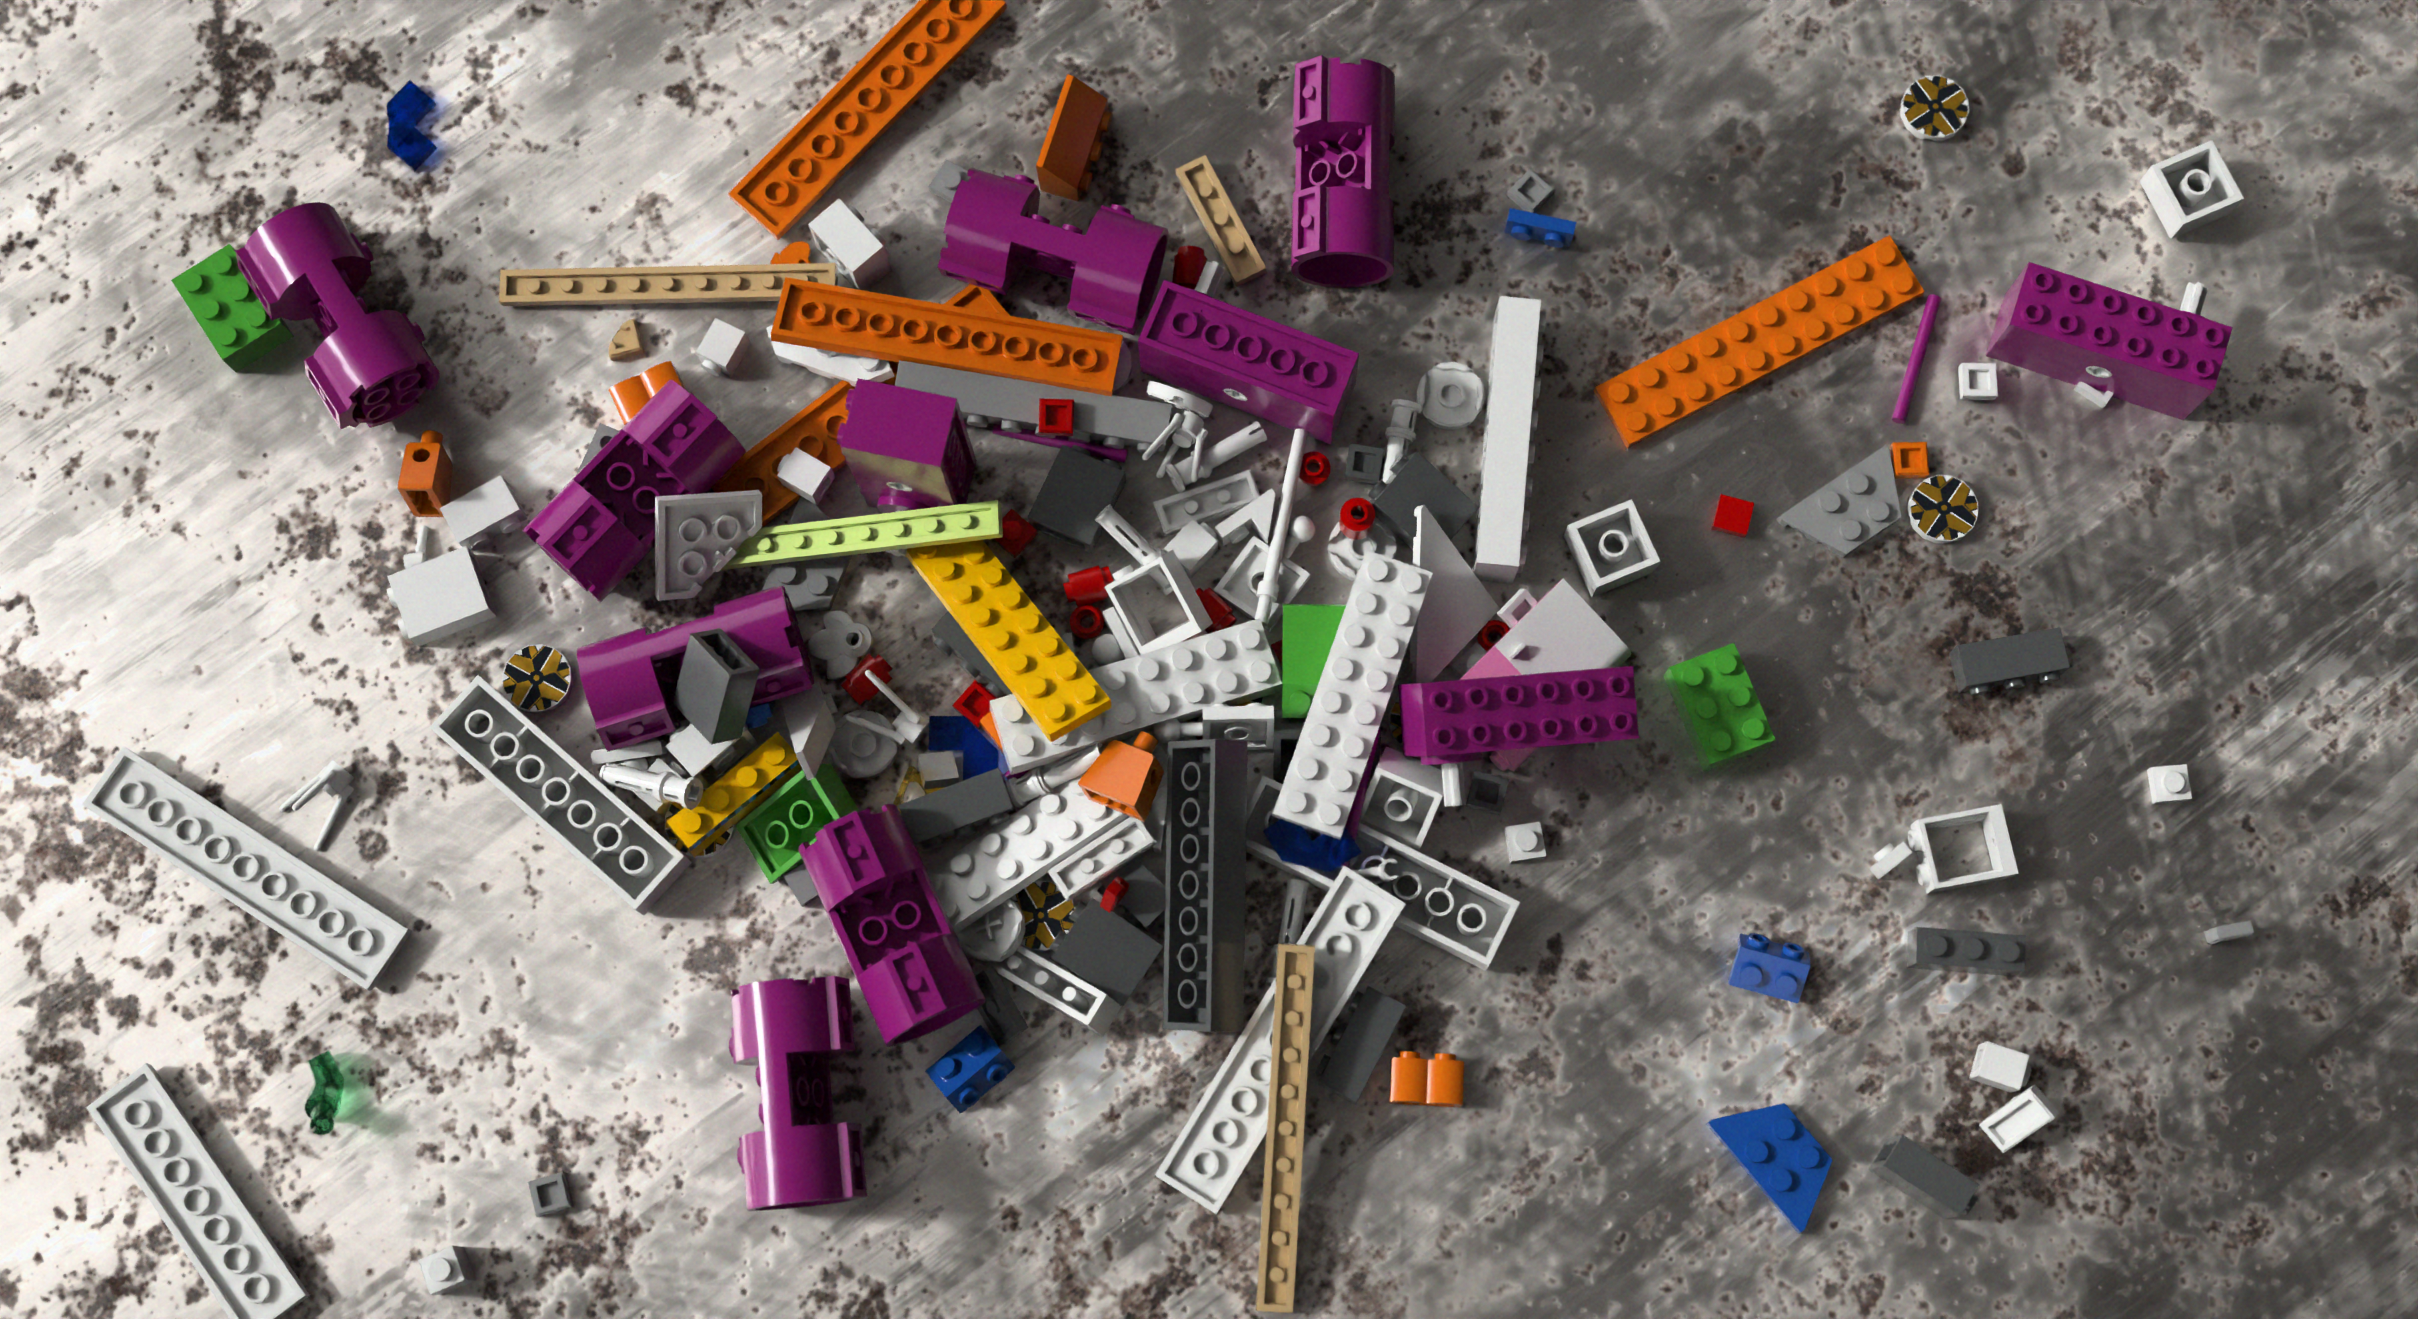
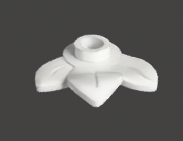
[807,611,874,680]

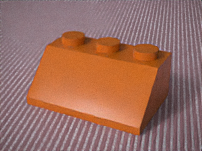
[1036,74,1113,202]

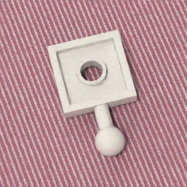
[1213,515,1315,632]
[1153,703,1274,750]

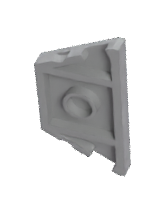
[1777,445,1902,558]
[762,496,852,614]

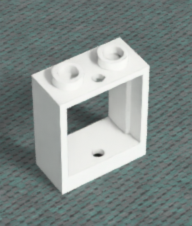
[1105,550,1213,654]
[1908,804,2019,894]

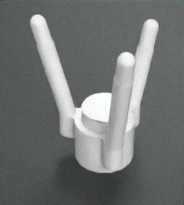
[1142,411,1208,482]
[845,670,929,745]
[279,760,354,851]

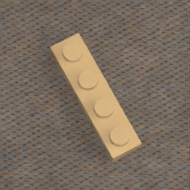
[1176,155,1266,287]

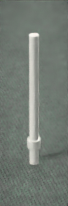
[1255,429,1308,626]

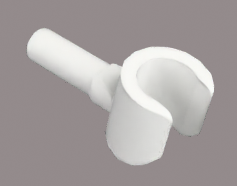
[403,525,429,569]
[1352,858,1399,883]

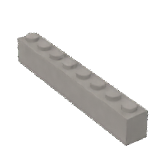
[895,360,1172,455]

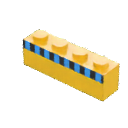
[667,732,802,858]

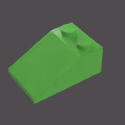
[1282,604,1346,718]
[736,764,860,884]

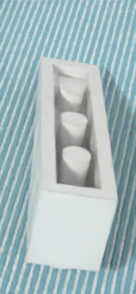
[977,945,1122,1037]

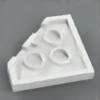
[766,289,895,387]
[655,490,762,601]

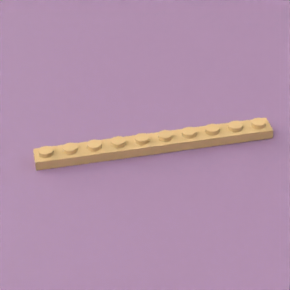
[499,263,838,306]
[1256,943,1315,1313]

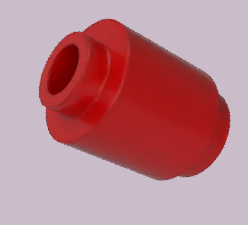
[1172,246,1207,290]
[1339,498,1375,540]
[1063,565,1113,608]
[1195,587,1237,634]
[841,654,893,705]

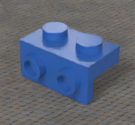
[1728,933,1811,1004]
[925,1025,1015,1113]

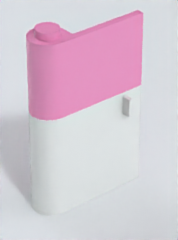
[1459,578,1631,772]

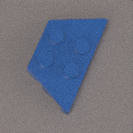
[1706,1103,1833,1233]

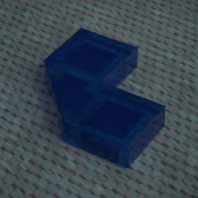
[387,80,437,172]
[928,716,999,781]
[1263,819,1362,873]

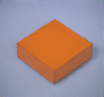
[1890,442,1929,479]

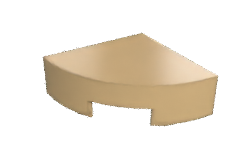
[609,318,645,362]

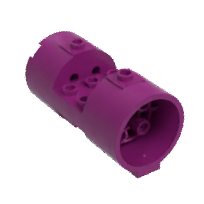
[1291,55,1395,288]
[937,168,1168,336]
[235,202,440,429]
[523,380,746,603]
[577,586,815,752]
[798,804,986,1047]
[729,976,867,1211]

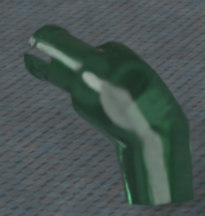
[305,1050,344,1135]

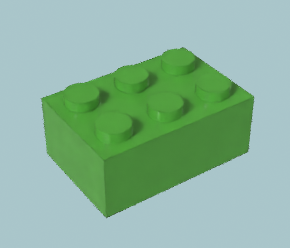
[171,244,294,373]
[1663,643,1776,772]

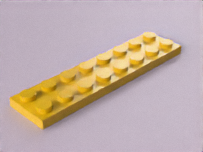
[906,540,1112,743]

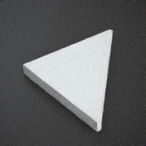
[1410,505,1500,684]

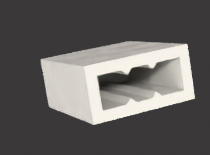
[387,546,497,647]

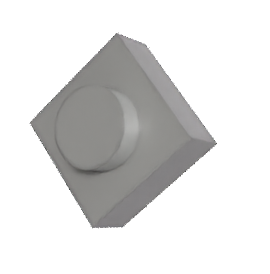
[929,159,970,203]

